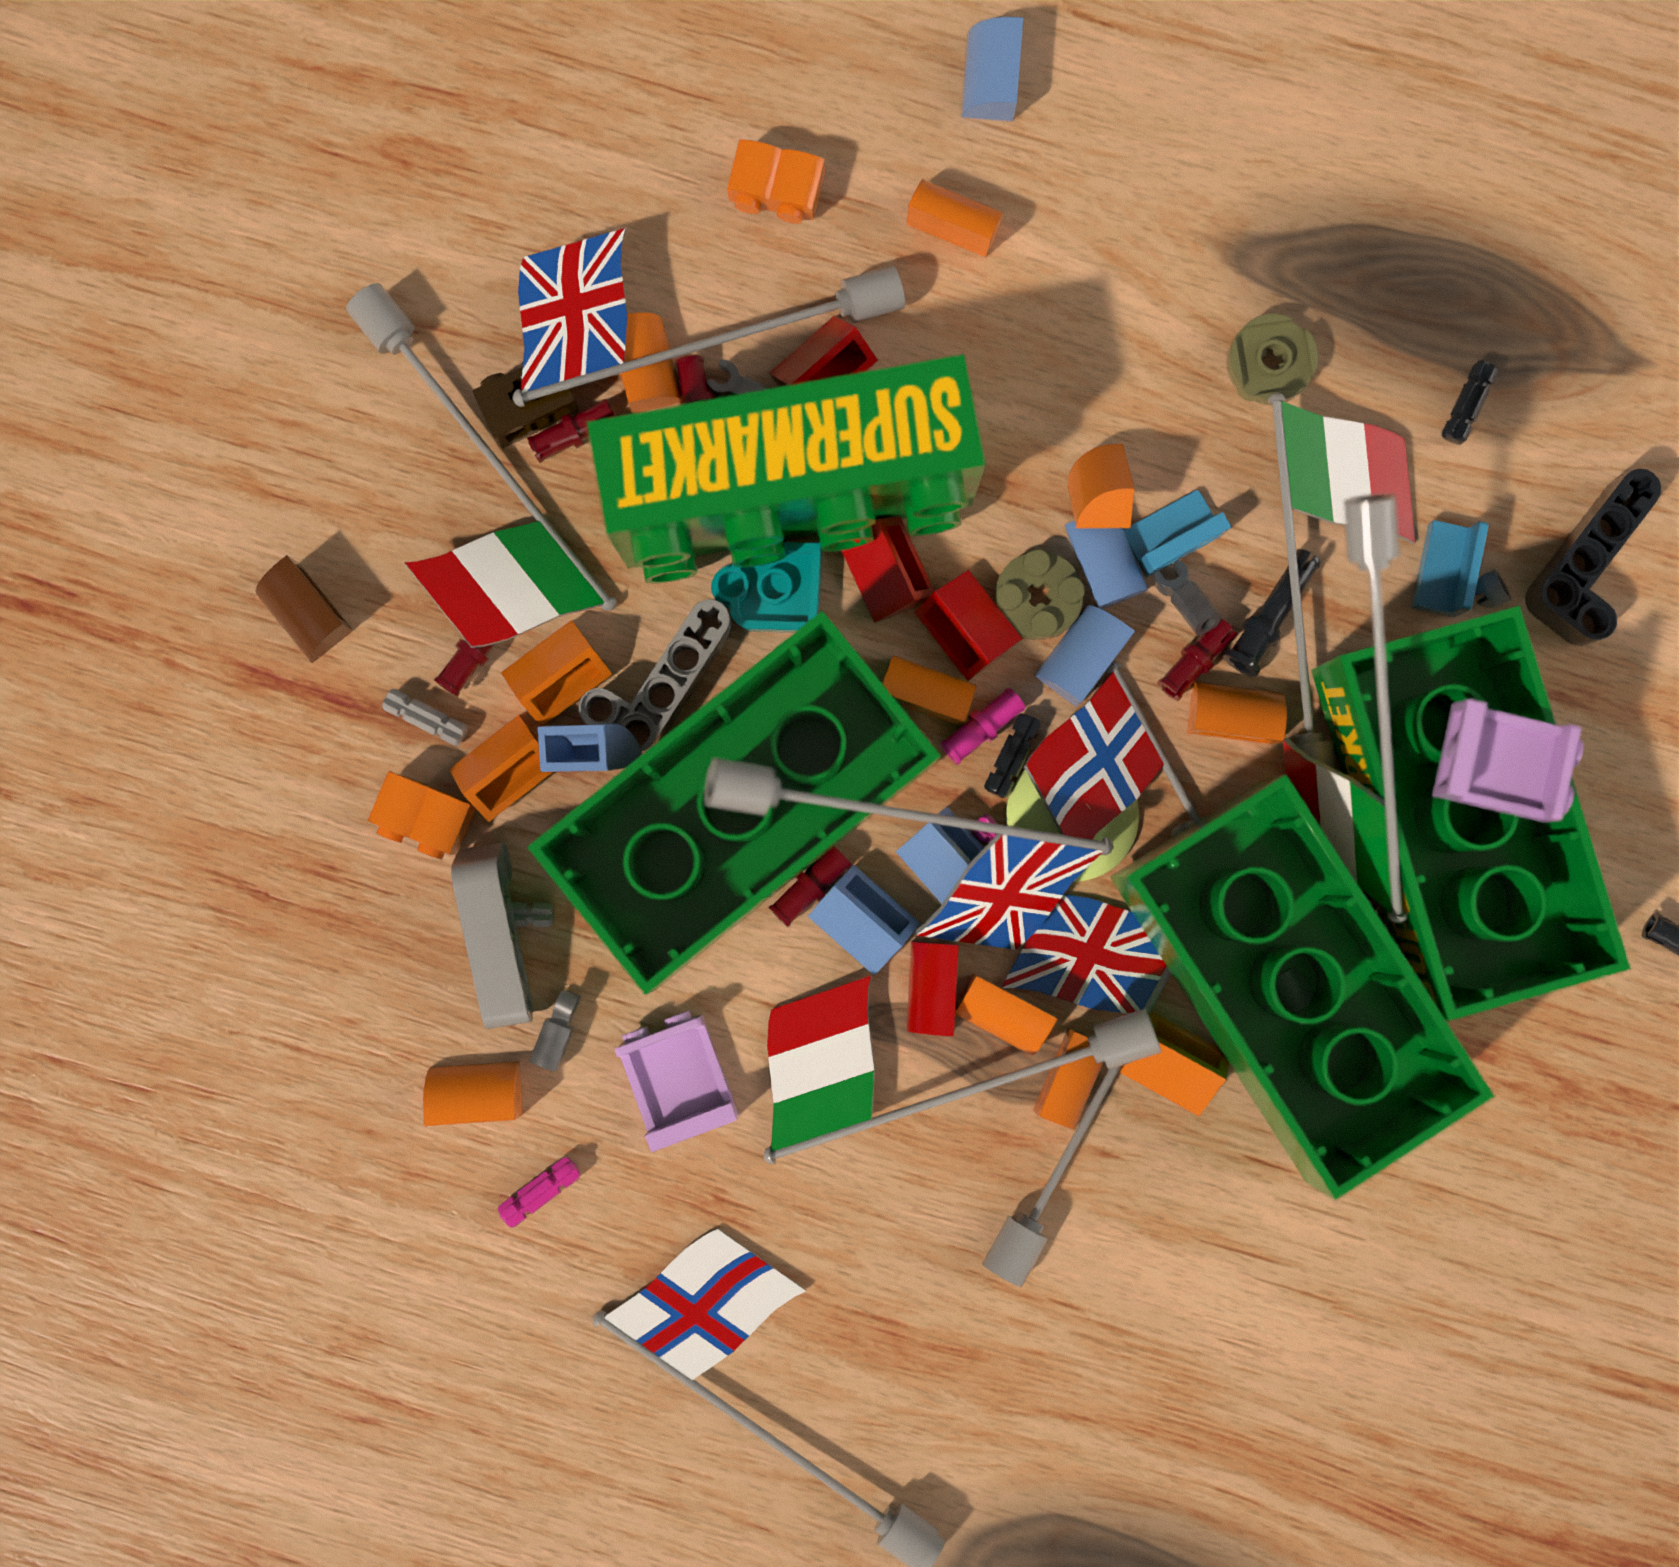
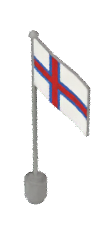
[593,1228,945,1567]

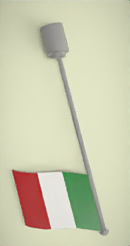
[346,283,617,648]
[1268,393,1415,770]
[1283,494,1407,923]
[764,975,1162,1164]

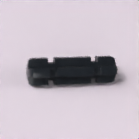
[1442,360,1498,445]
[984,713,1042,798]

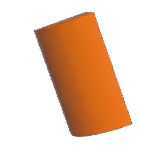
[906,179,1004,257]
[621,312,682,414]
[1067,444,1135,528]
[501,620,612,726]
[882,655,977,727]
[1187,681,1287,745]
[449,715,554,822]
[955,974,1057,1056]
[1120,1011,1229,1116]
[1033,1028,1104,1130]
[423,1061,523,1126]

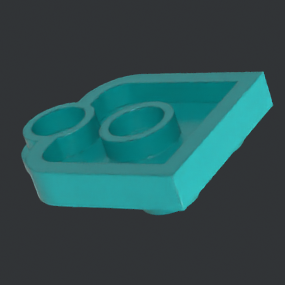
[711,542,823,633]

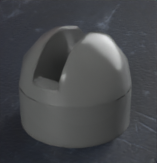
[1475,569,1511,608]

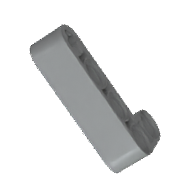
[579,599,732,754]
[451,842,533,1029]

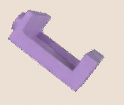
[1432,699,1583,822]
[614,1011,739,1153]

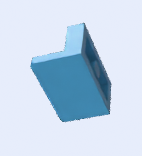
[1124,490,1231,578]
[1411,520,1489,618]

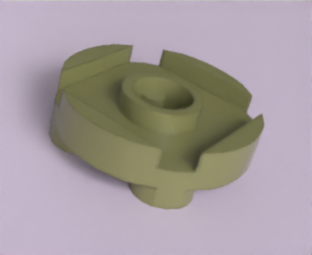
[1227,314,1318,405]
[995,550,1085,640]

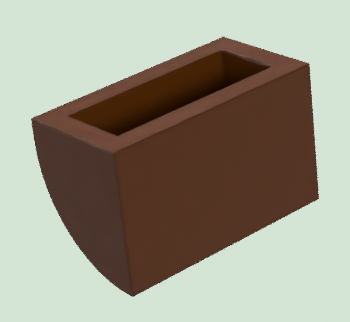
[256,555,354,663]

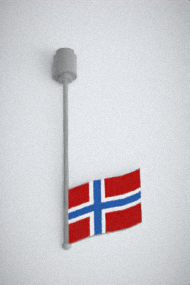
[1024,662,1314,1025]

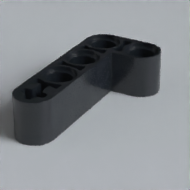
[1525,469,1661,646]

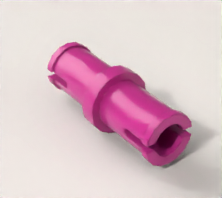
[940,687,1026,765]

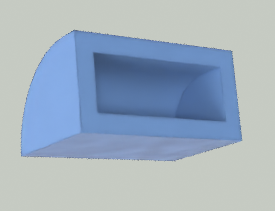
[961,17,1023,121]
[1065,521,1149,610]
[1034,605,1135,707]
[537,724,642,772]
[896,807,984,904]
[808,864,920,976]

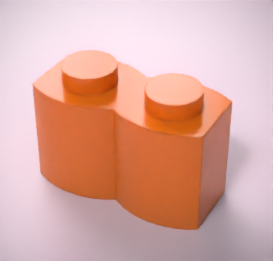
[727,139,826,224]
[367,771,476,860]

